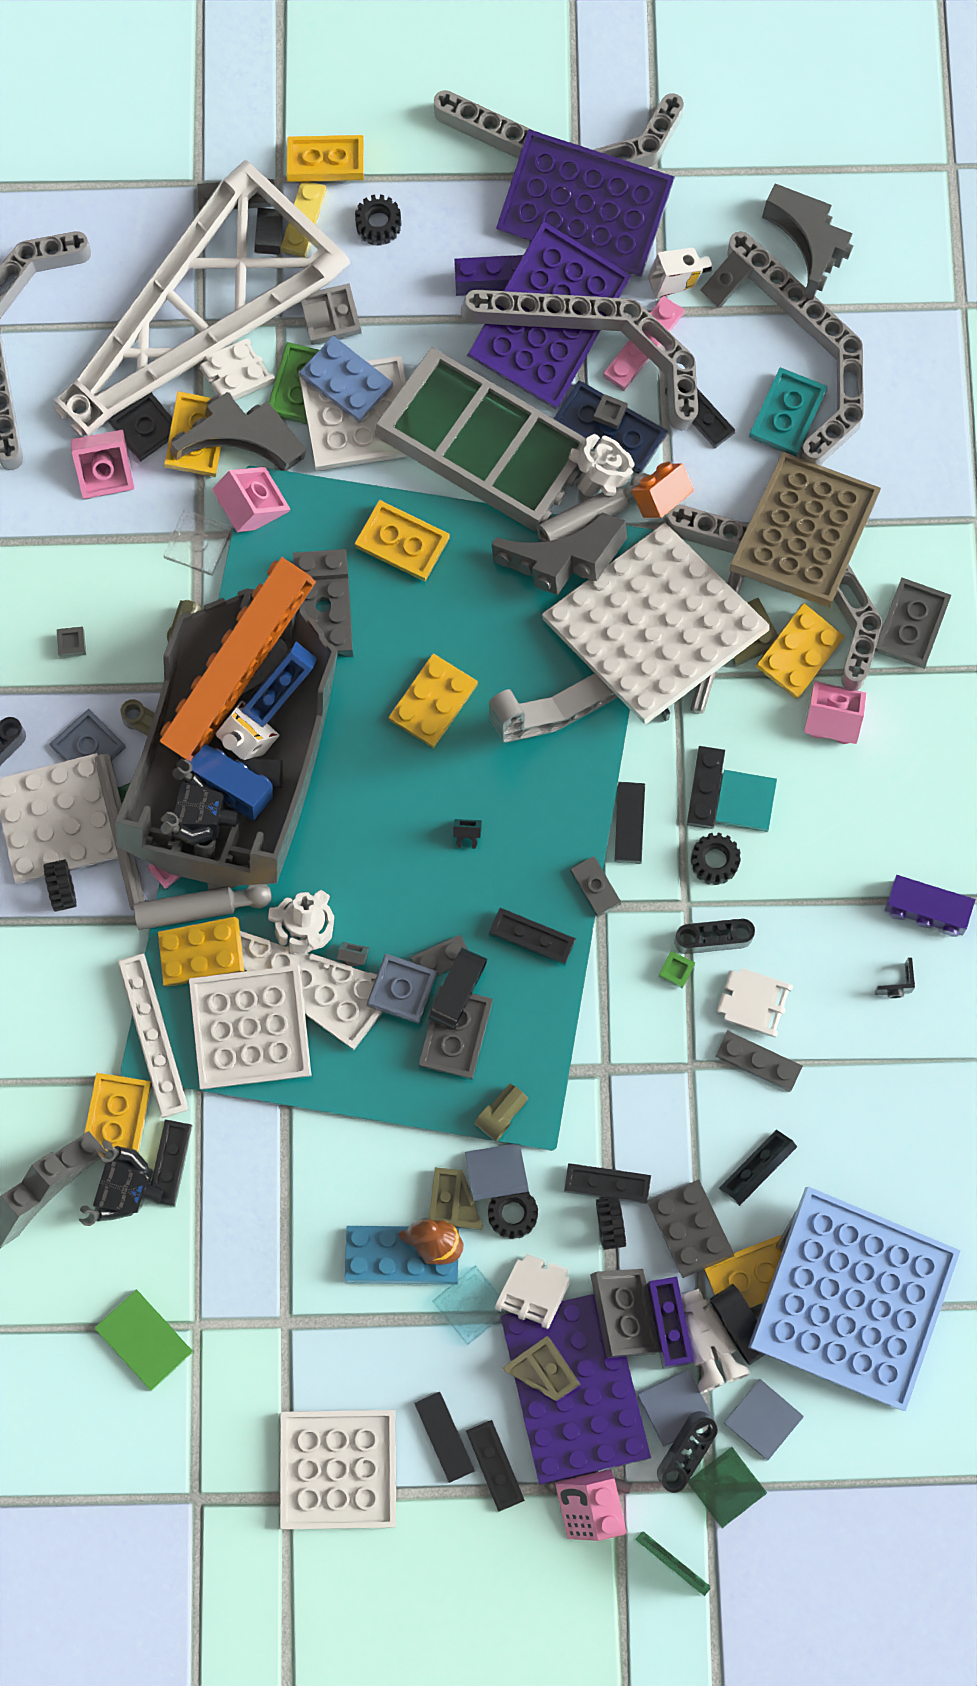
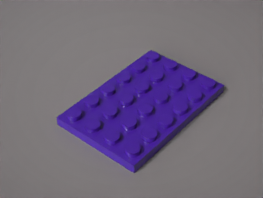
[496,129,675,277]
[466,221,631,410]
[500,1294,651,1485]

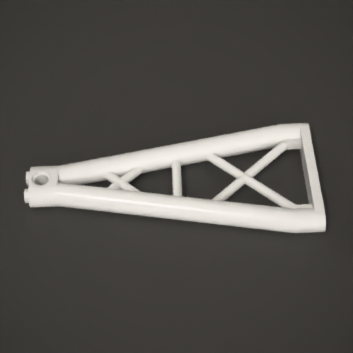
[53,160,350,437]

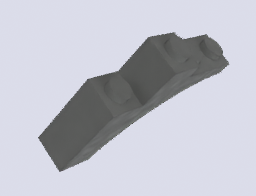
[762,183,854,300]
[170,392,306,471]
[491,512,627,595]
[0,1131,107,1249]

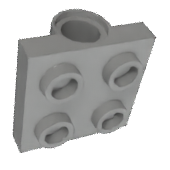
[301,283,362,345]

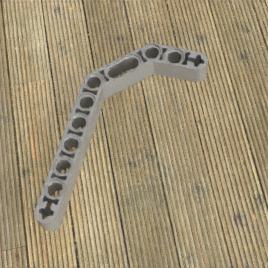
[434,90,684,168]
[0,231,91,470]
[727,231,864,465]
[460,290,698,431]
[667,505,882,691]
[489,674,618,743]

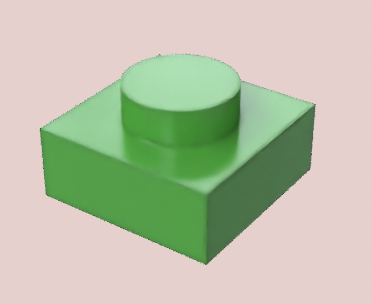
[658,951,695,989]

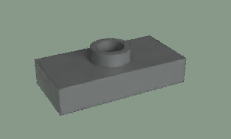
[700,250,754,308]
[570,856,621,918]

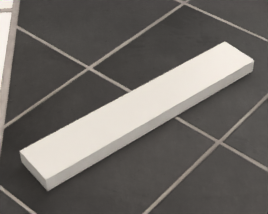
[117,953,189,1119]

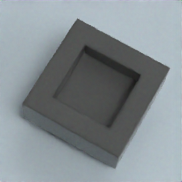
[593,394,628,430]
[56,626,86,658]
[337,942,370,966]

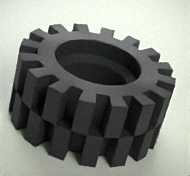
[355,194,402,246]
[691,833,741,885]
[43,859,77,912]
[488,1192,538,1239]
[596,1196,626,1250]

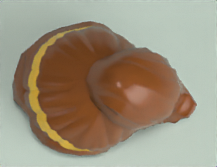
[399,1218,464,1265]

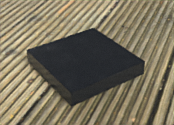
[109,392,172,462]

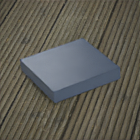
[49,709,126,761]
[366,953,437,1024]
[465,1144,529,1201]
[638,1369,714,1447]
[724,1379,804,1461]

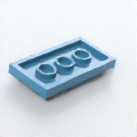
[345,1226,459,1285]

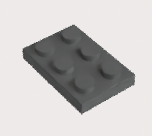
[875,577,952,669]
[419,985,493,1080]
[648,1179,734,1278]
[590,1269,660,1358]

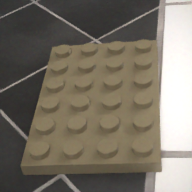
[729,452,881,608]

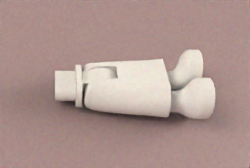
[681,1289,750,1393]

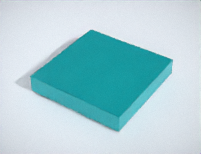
[715,769,777,832]

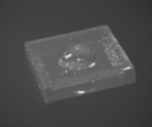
[163,509,233,576]

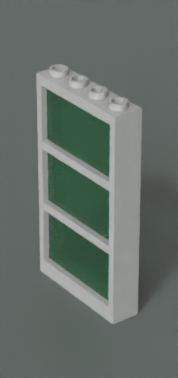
[375,347,586,532]

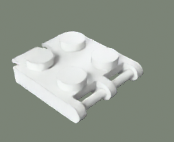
[199,339,276,400]
[716,968,793,1038]
[495,1254,570,1329]

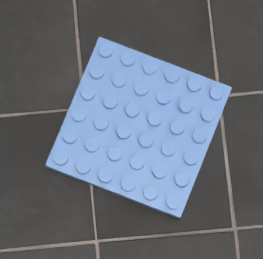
[748,1186,961,1411]

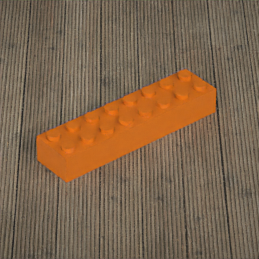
[159,557,316,761]

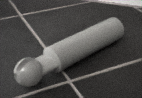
[537,473,649,542]
[134,884,272,930]

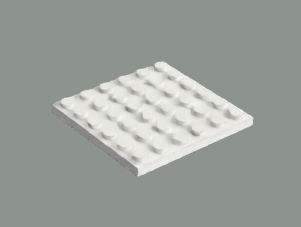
[542,523,769,725]

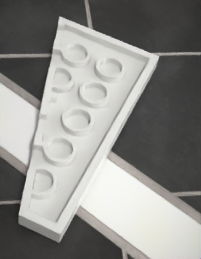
[240,931,383,1051]

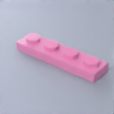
[603,296,684,391]

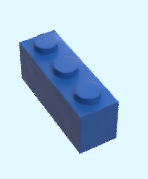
[242,642,317,727]
[190,744,273,821]

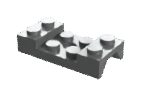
[293,549,353,657]

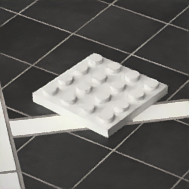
[299,356,417,471]
[0,753,118,884]
[189,965,311,1089]
[280,1410,396,1530]

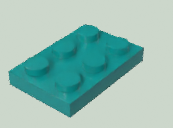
[749,367,828,457]

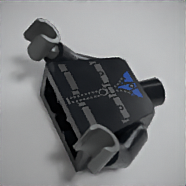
[160,759,238,845]
[79,1141,164,1226]

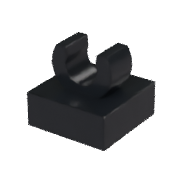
[453,819,482,849]

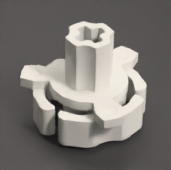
[569,434,634,497]
[268,890,334,954]

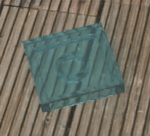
[432,1265,508,1346]

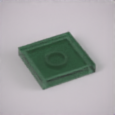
[687,1447,767,1529]

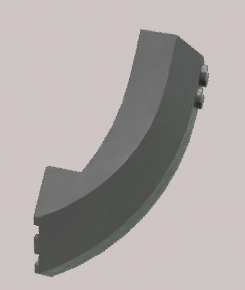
[115,588,338,886]

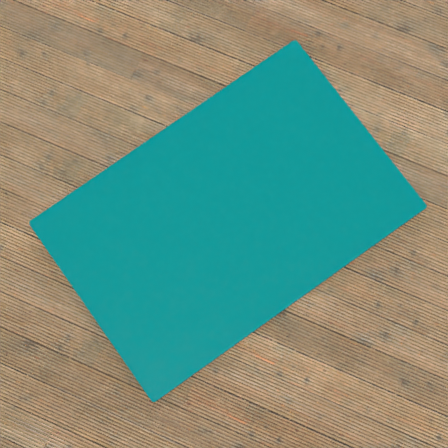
[120,465,654,1151]

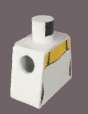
[648,248,712,299]
[215,701,280,760]

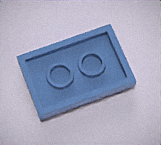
[299,336,393,423]

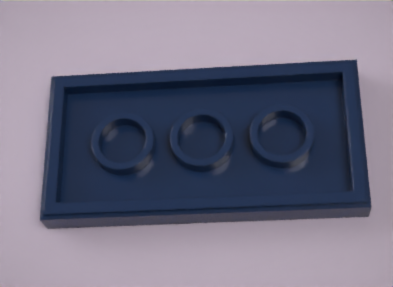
[554,380,668,474]

